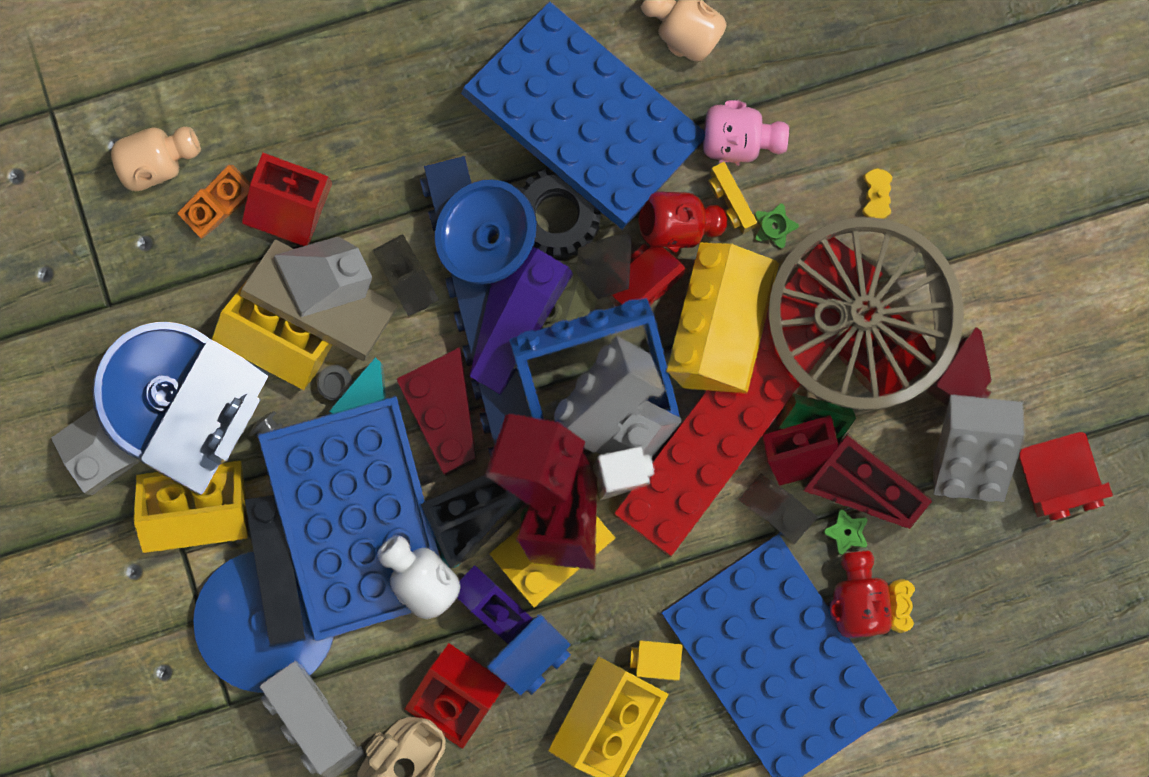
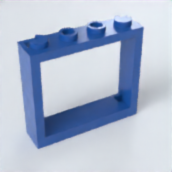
[509,298,680,449]

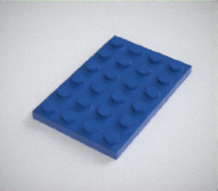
[461,2,705,229]
[257,396,440,641]
[662,534,898,777]

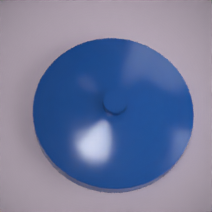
[92,322,209,460]
[193,552,334,693]

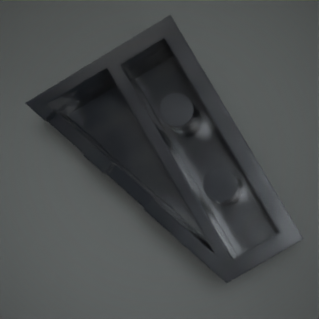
[421,475,526,569]

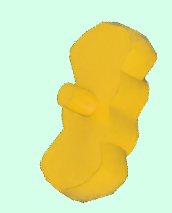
[862,168,893,219]
[888,579,915,633]

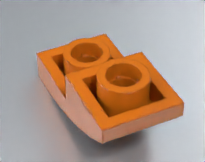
[177,164,250,238]

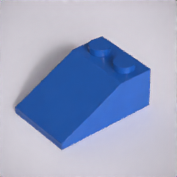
[488,614,571,696]

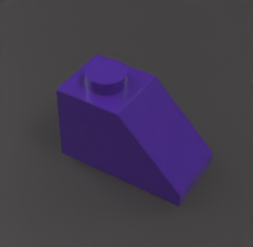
[457,565,534,645]

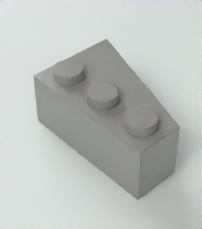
[554,335,664,452]
[260,661,366,777]

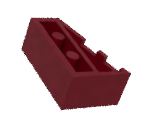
[396,347,477,476]
[803,433,932,529]
[517,453,597,570]

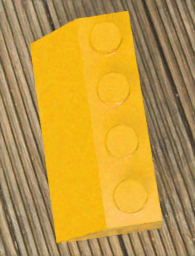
[667,242,779,393]

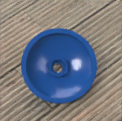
[435,180,536,284]

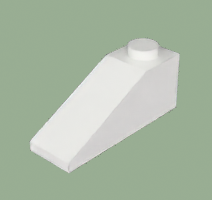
[593,447,654,500]

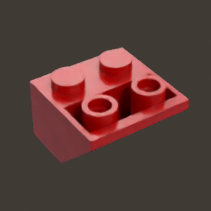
[242,152,332,247]

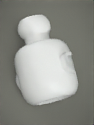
[378,536,460,619]

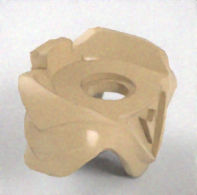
[357,717,445,777]

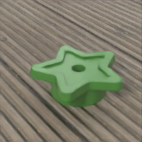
[755,203,799,248]
[823,509,868,555]

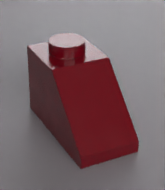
[763,415,839,486]

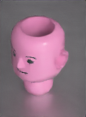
[703,100,789,166]

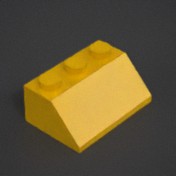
[212,278,332,390]
[134,461,248,553]
[489,517,615,608]
[548,656,669,777]

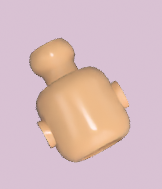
[640,0,727,62]
[111,126,201,192]

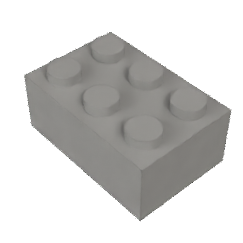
[933,395,1024,502]

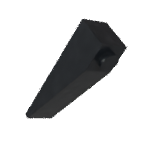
[245,495,306,647]

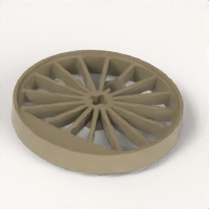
[769,217,964,410]

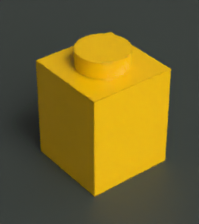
[630,641,682,680]

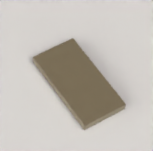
[240,239,398,361]

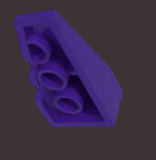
[470,247,574,395]

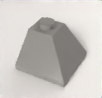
[274,236,372,317]
[596,400,683,463]
[51,408,140,495]

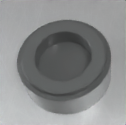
[317,365,353,401]

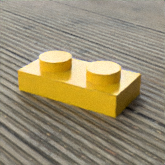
[708,162,757,234]

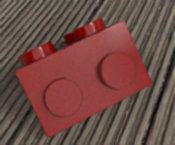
[1018,432,1113,521]

